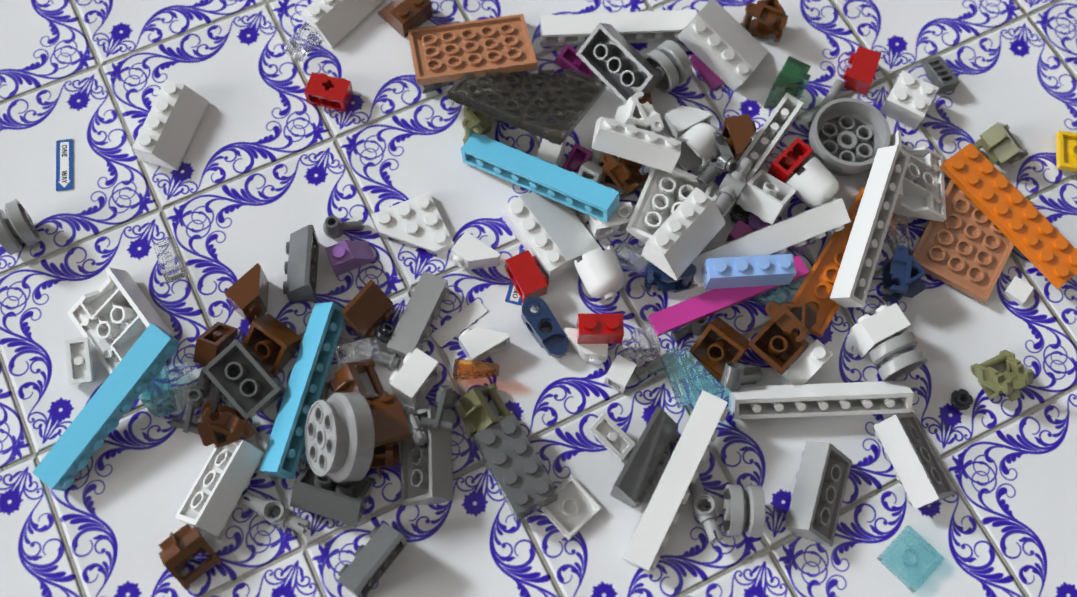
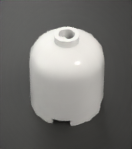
[676,123,720,174]
[786,157,839,209]
[574,245,625,300]

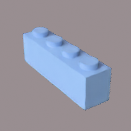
[702,254,796,290]

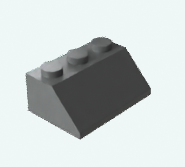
[283,225,319,302]
[202,339,286,420]
[290,462,375,526]
[337,523,407,597]

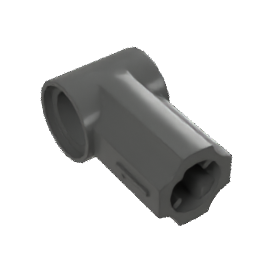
[720,361,763,390]

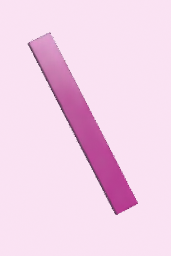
[647,255,809,337]

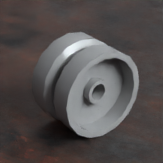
[644,40,692,93]
[0,199,40,255]
[868,332,928,381]
[723,484,766,538]

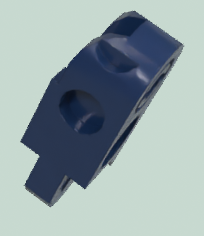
[521,297,569,358]

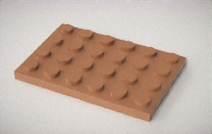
[407,14,538,86]
[911,179,1035,304]

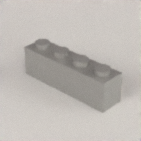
[387,271,450,359]

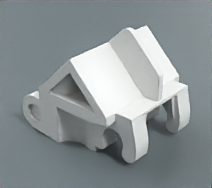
[614,92,664,133]

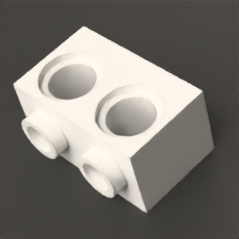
[589,202,634,240]

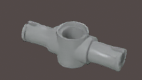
[715,157,753,215]
[688,476,724,544]
[241,492,310,535]

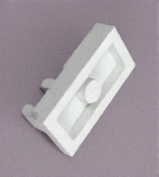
[65,337,95,384]
[588,413,636,461]

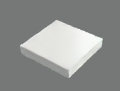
[540,475,603,541]

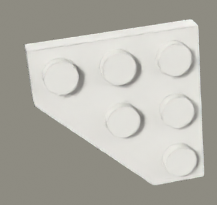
[371,192,454,255]

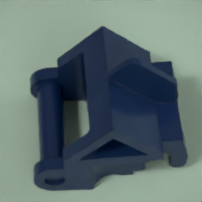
[882,245,926,302]
[644,260,697,293]

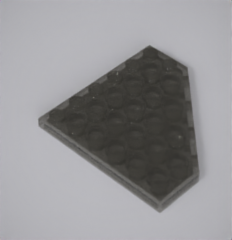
[447,69,607,145]

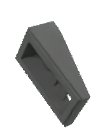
[921,56,959,94]

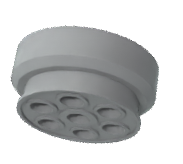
[809,98,891,176]
[305,392,375,482]

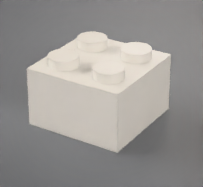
[880,70,939,130]
[736,169,797,224]
[847,303,911,358]
[389,348,441,411]

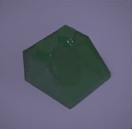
[764,56,811,109]

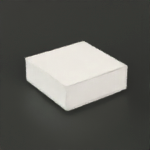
[1003,276,1034,306]

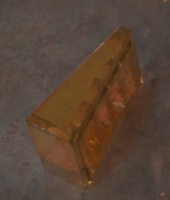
[453,359,500,381]

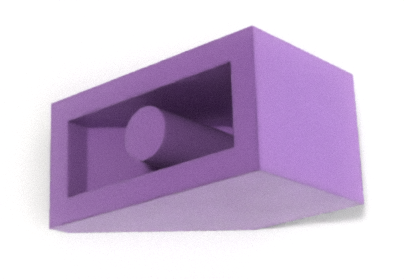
[325,240,376,277]

